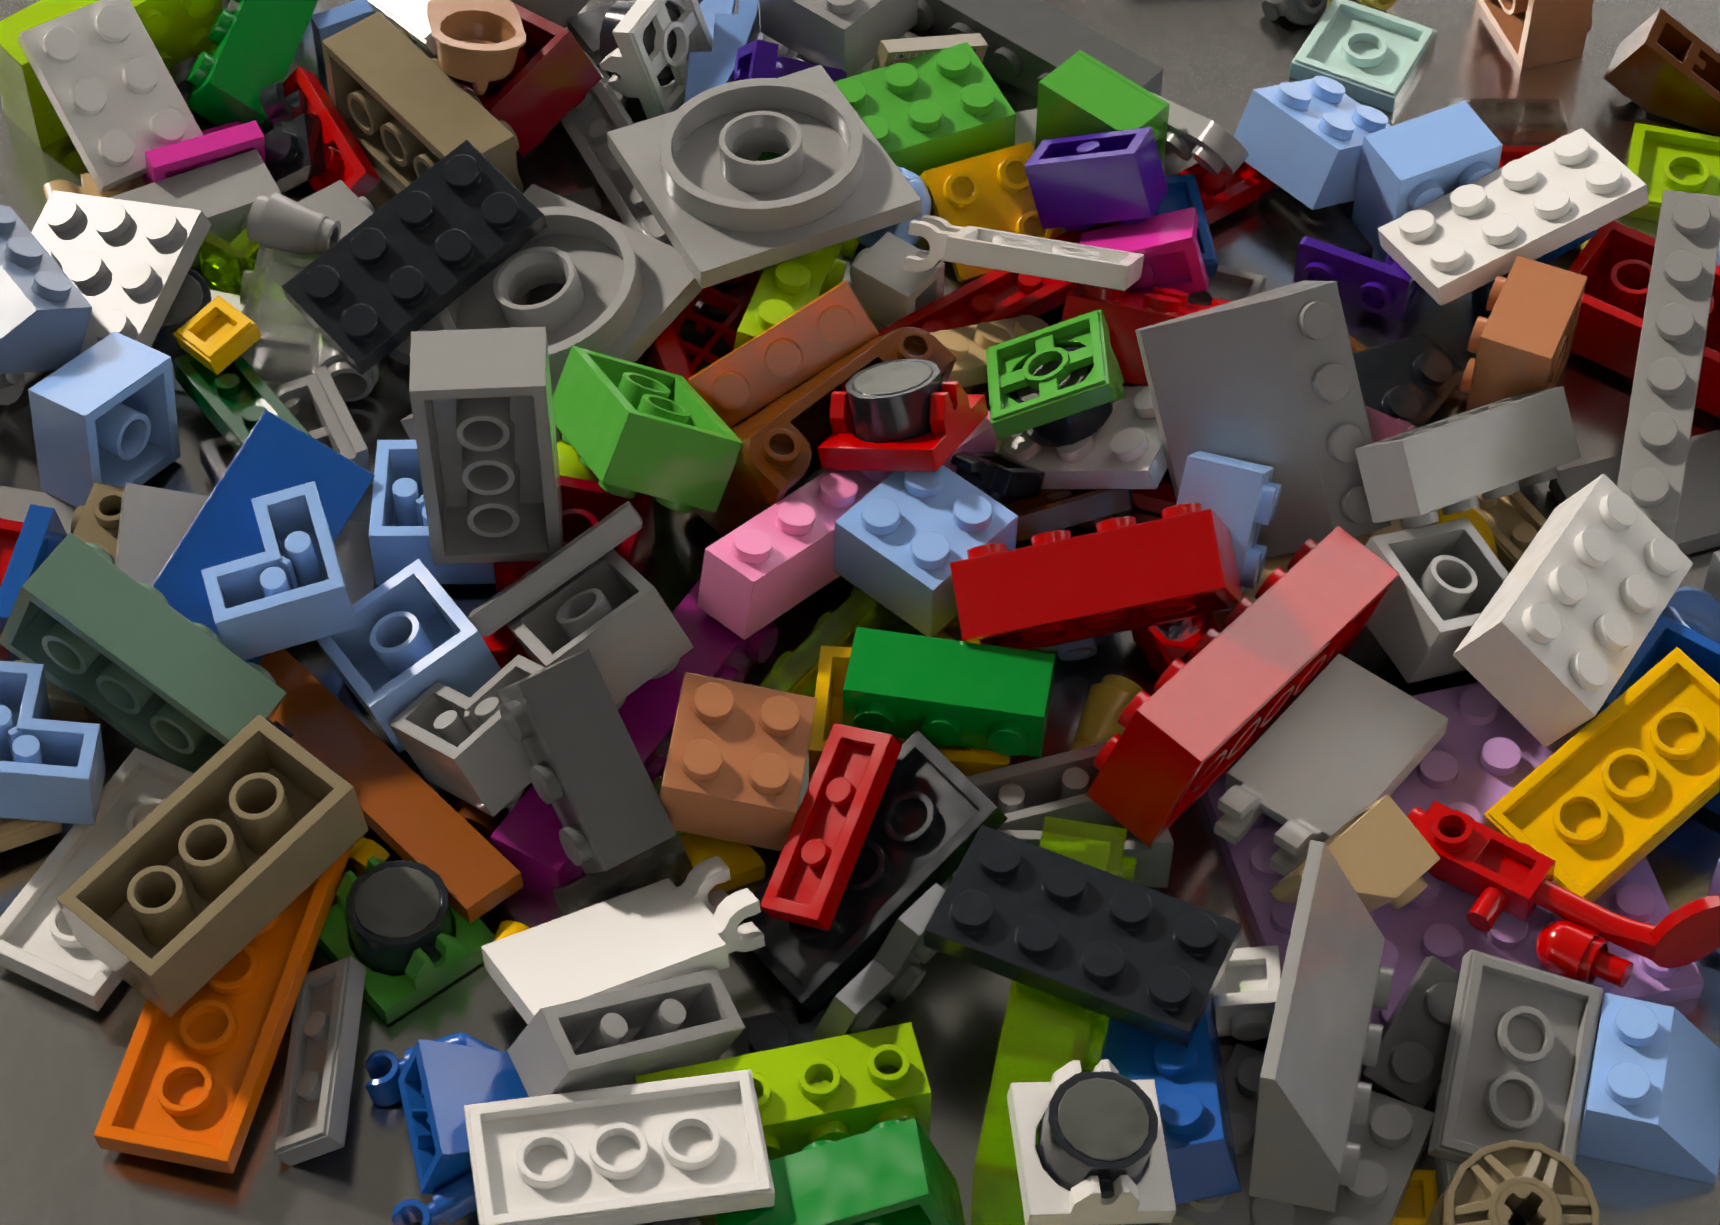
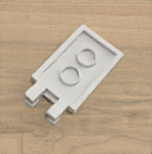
[903,215,1145,291]
[1214,654,1449,876]
[481,855,765,1024]

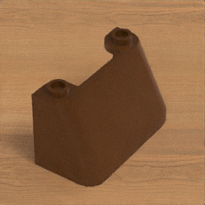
[692,327,957,537]

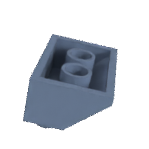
[0,204,93,374]

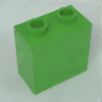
[1035,50,1170,171]

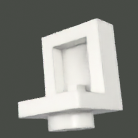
[1213,945,1281,1041]

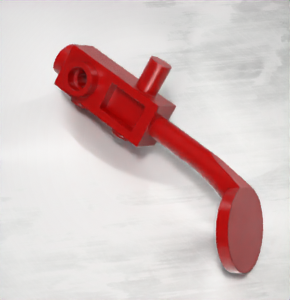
[1407,800,1720,968]

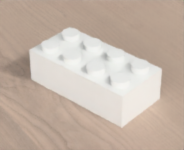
[1453,473,1693,747]

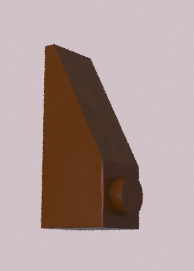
[1604,8,1720,136]

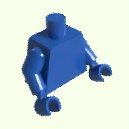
[365,1032,529,1225]

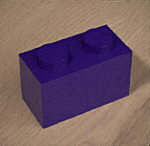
[1024,127,1169,232]

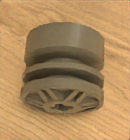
[1425,1139,1600,1225]

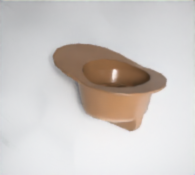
[426,0,526,95]

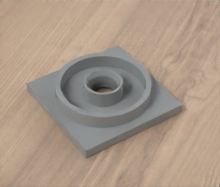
[607,64,922,289]
[387,184,702,440]

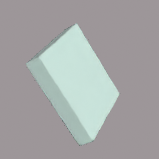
[1289,0,1437,113]

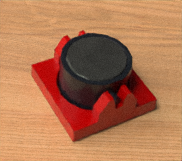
[818,358,988,472]

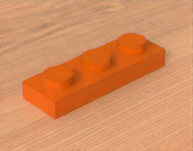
[689,280,879,428]

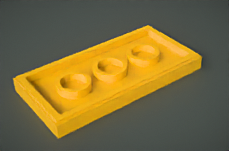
[1483,647,1720,902]

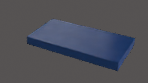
[152,409,376,665]

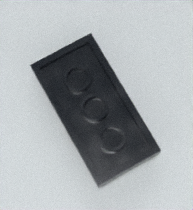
[281,140,547,375]
[739,730,1008,1014]
[924,825,1242,1048]

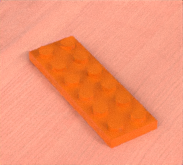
[93,802,364,1174]

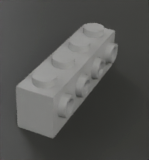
[1355,386,1581,529]

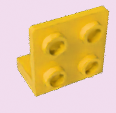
[919,141,1063,282]

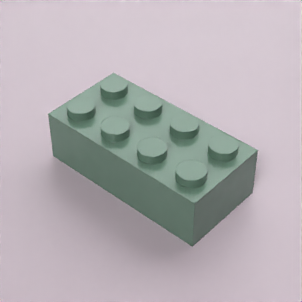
[0,532,287,773]

